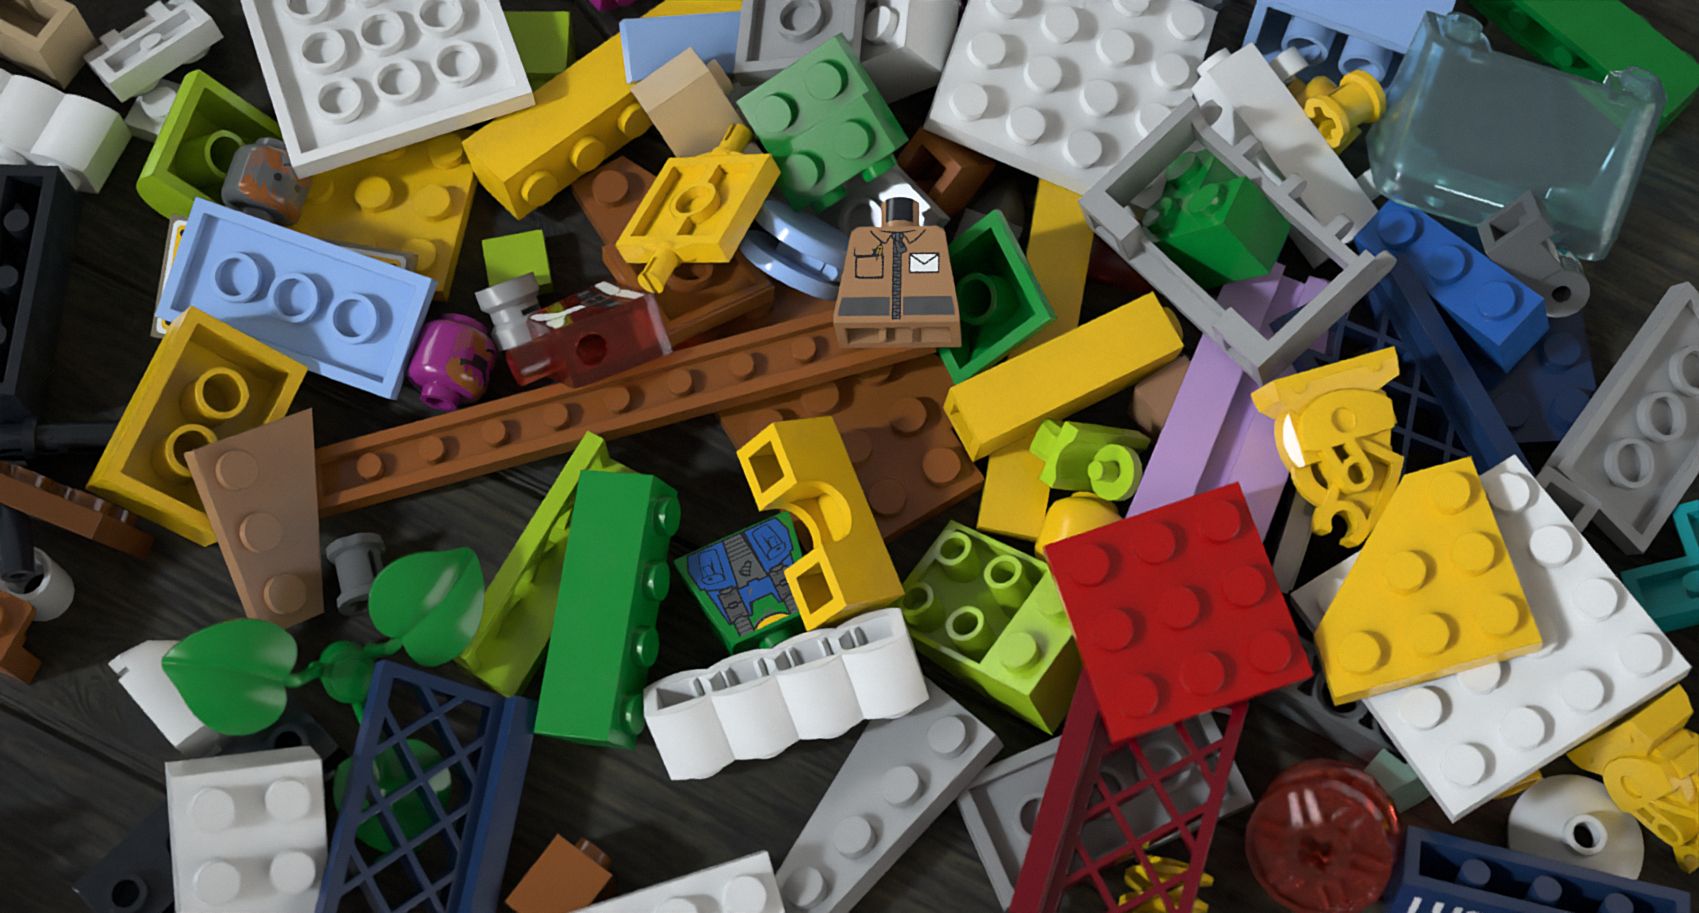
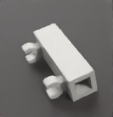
[1191,42,1395,269]

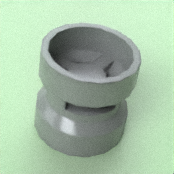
[475,272,555,352]

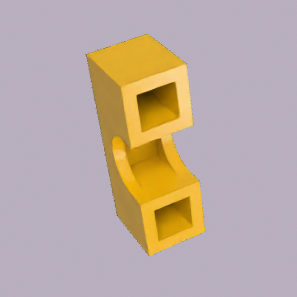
[737,416,905,632]

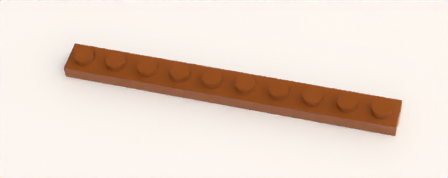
[314,308,936,519]

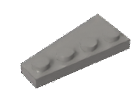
[775,675,1004,913]

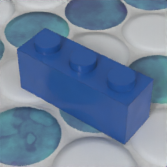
[1353,193,1550,374]

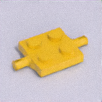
[615,123,781,293]

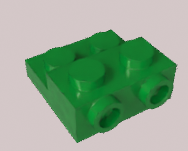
[736,32,909,214]

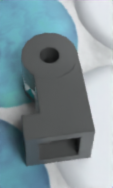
[1477,188,1590,318]

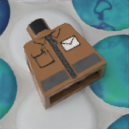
[833,197,962,348]

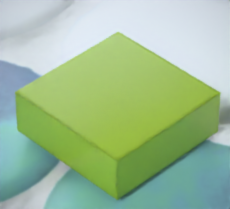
[482,229,554,295]

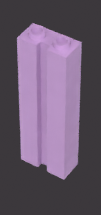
[1126,261,1352,543]

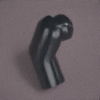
[0,503,36,582]

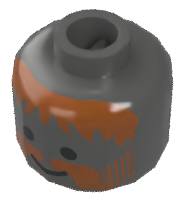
[221,138,312,227]

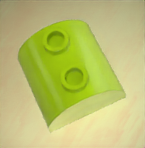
[136,69,284,219]

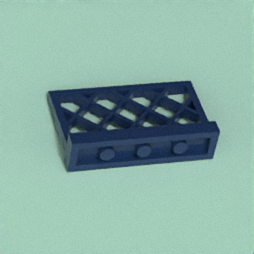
[1269,253,1535,487]
[314,660,539,913]

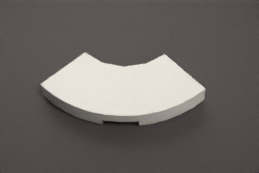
[1269,477,1315,594]

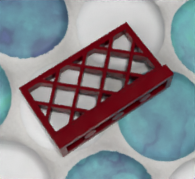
[1008,665,1249,913]

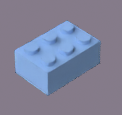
[1242,0,1456,121]

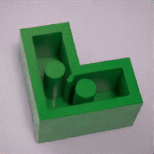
[1142,149,1292,290]

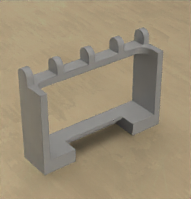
[1078,96,1397,387]

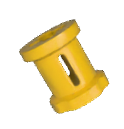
[1303,70,1387,148]

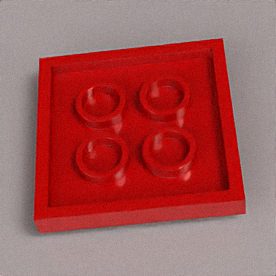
[1043,481,1313,745]

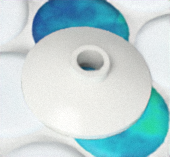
[1506,774,1644,880]

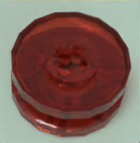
[1245,758,1403,913]

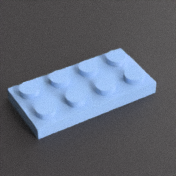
[155,197,438,400]

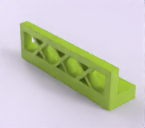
[453,431,640,697]

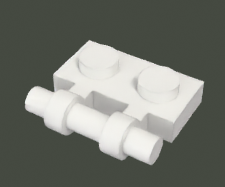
[82,0,224,102]

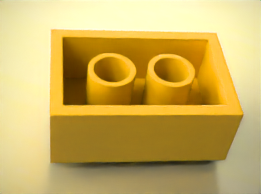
[85,305,308,547]

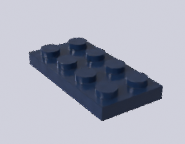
[1440,214,1597,451]

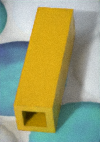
[943,292,1184,462]

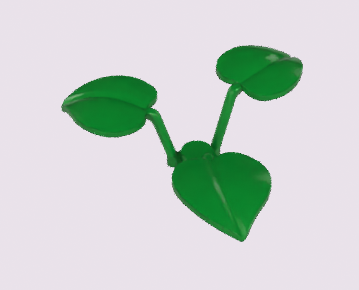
[161,547,485,853]

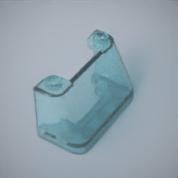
[1366,10,1667,261]

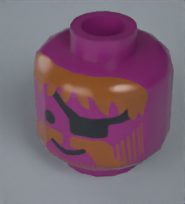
[406,313,498,412]

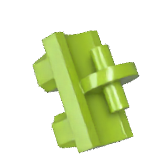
[1030,417,1151,501]

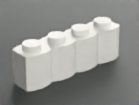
[0,68,132,194]
[643,608,929,780]

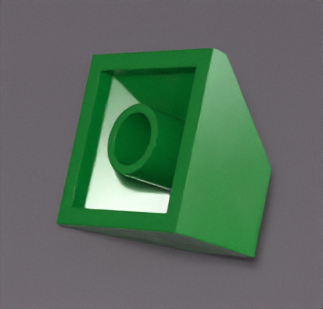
[936,209,1057,385]

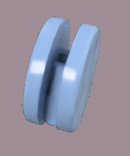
[740,200,850,301]

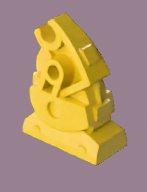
[1250,346,1404,548]
[1566,684,1699,874]

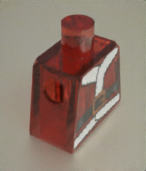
[506,279,673,389]

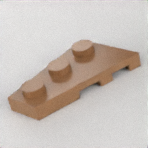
[183,408,324,629]

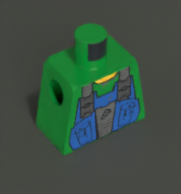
[673,510,807,657]

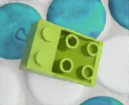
[884,520,1083,735]

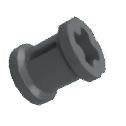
[326,533,386,616]

